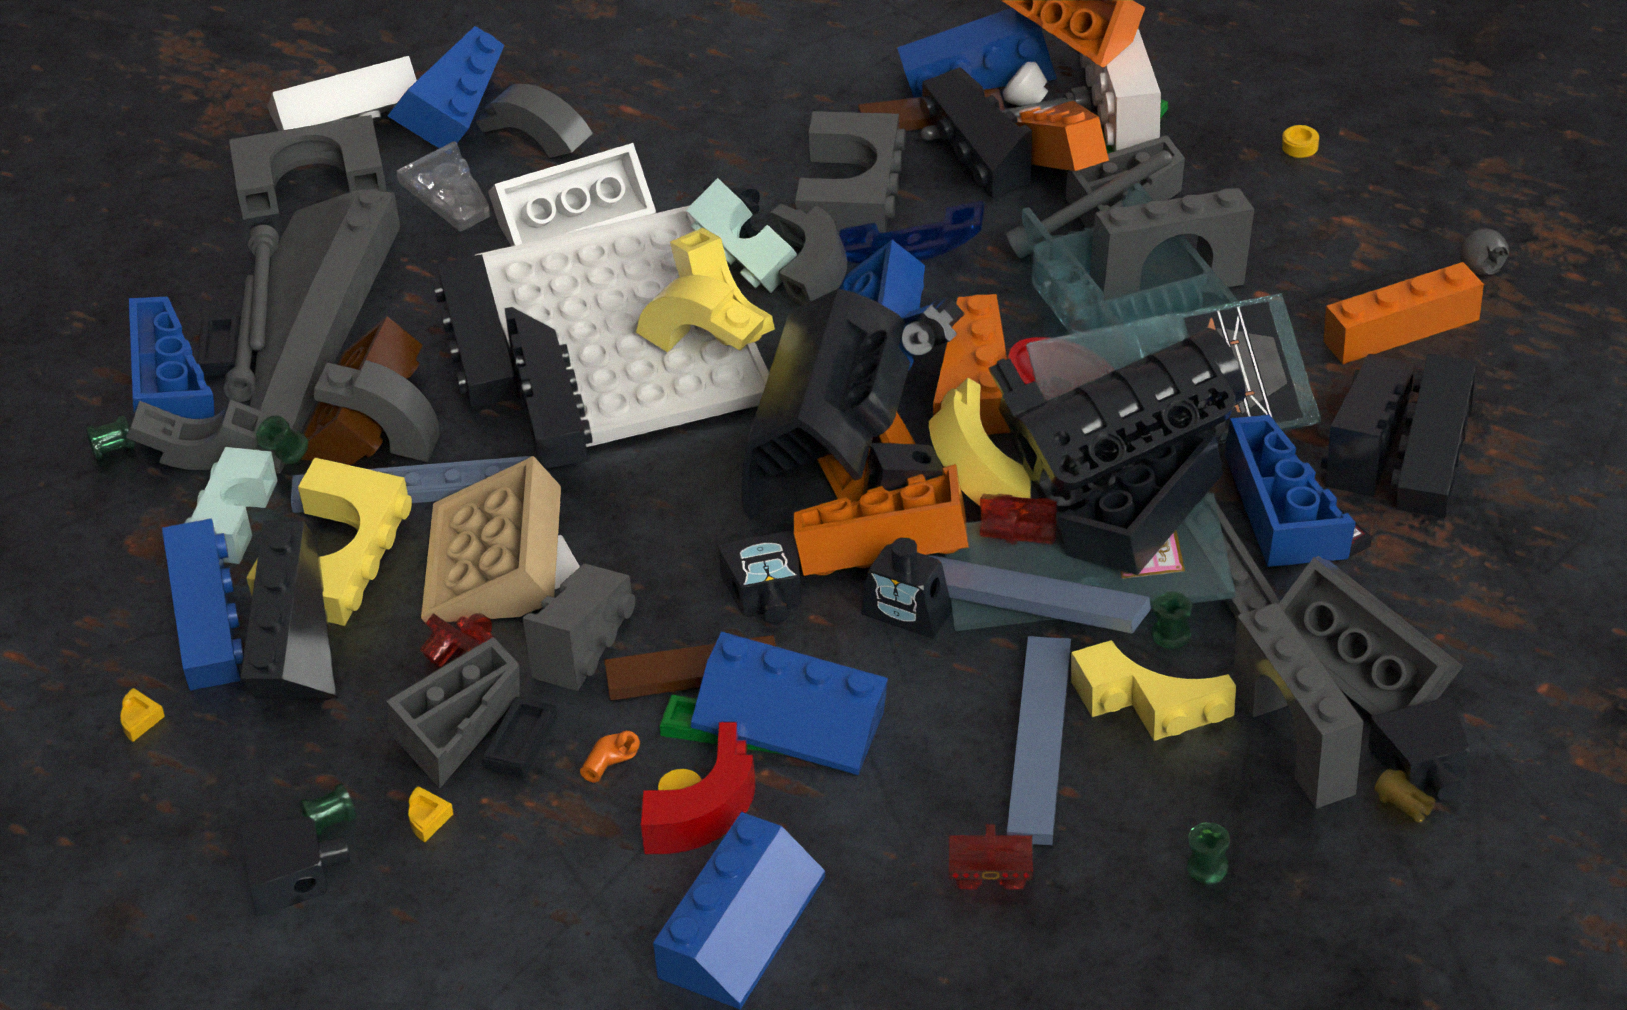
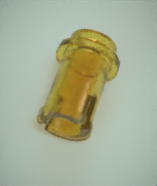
[1375,769,1436,823]

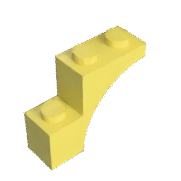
[1071,640,1236,741]

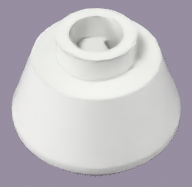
[1002,62,1048,107]

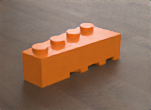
[1015,100,1109,171]
[933,294,1011,435]
[794,464,969,576]

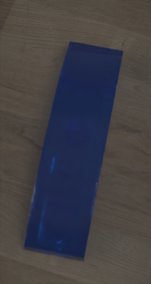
[839,201,985,263]

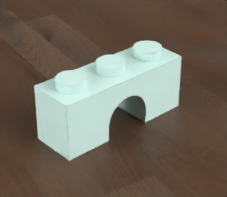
[686,178,798,293]
[185,447,278,564]

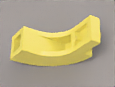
[670,228,775,346]
[636,275,765,352]
[929,378,1031,521]

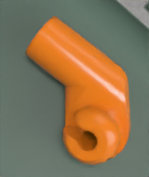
[580,730,640,783]

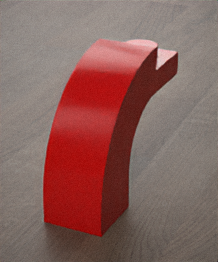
[641,722,756,854]

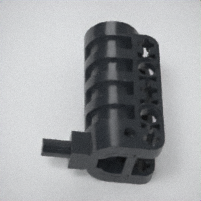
[989,328,1245,514]

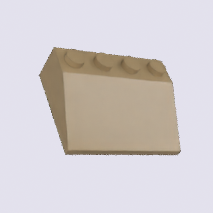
[421,456,561,623]

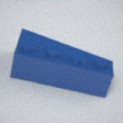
[897,8,1057,98]
[388,26,504,154]
[129,296,215,419]
[1224,415,1356,567]
[162,518,244,691]

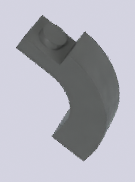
[771,203,848,306]

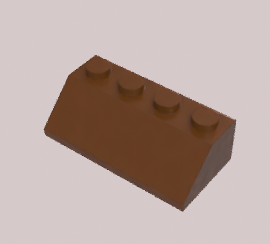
[292,317,423,465]

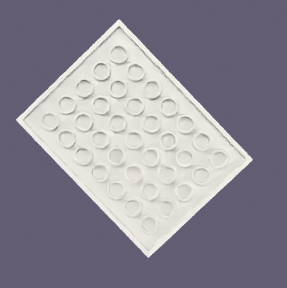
[475,205,769,447]

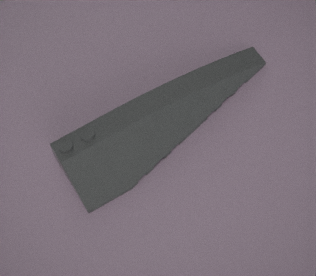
[250,189,400,474]

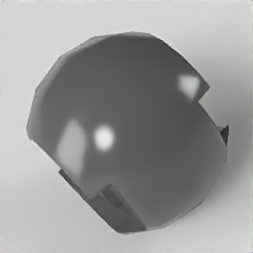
[1460,228,1509,277]

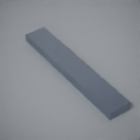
[291,456,532,513]
[927,555,1151,633]
[1007,636,1071,845]

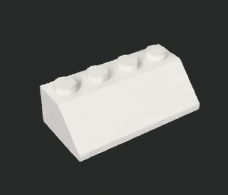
[268,56,417,131]
[488,143,656,246]

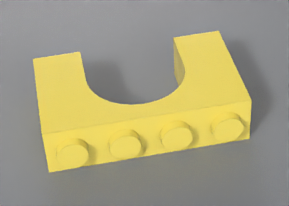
[247,458,412,626]

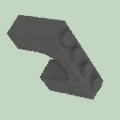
[795,111,906,233]
[229,115,387,220]
[1088,188,1254,310]
[1233,602,1363,809]

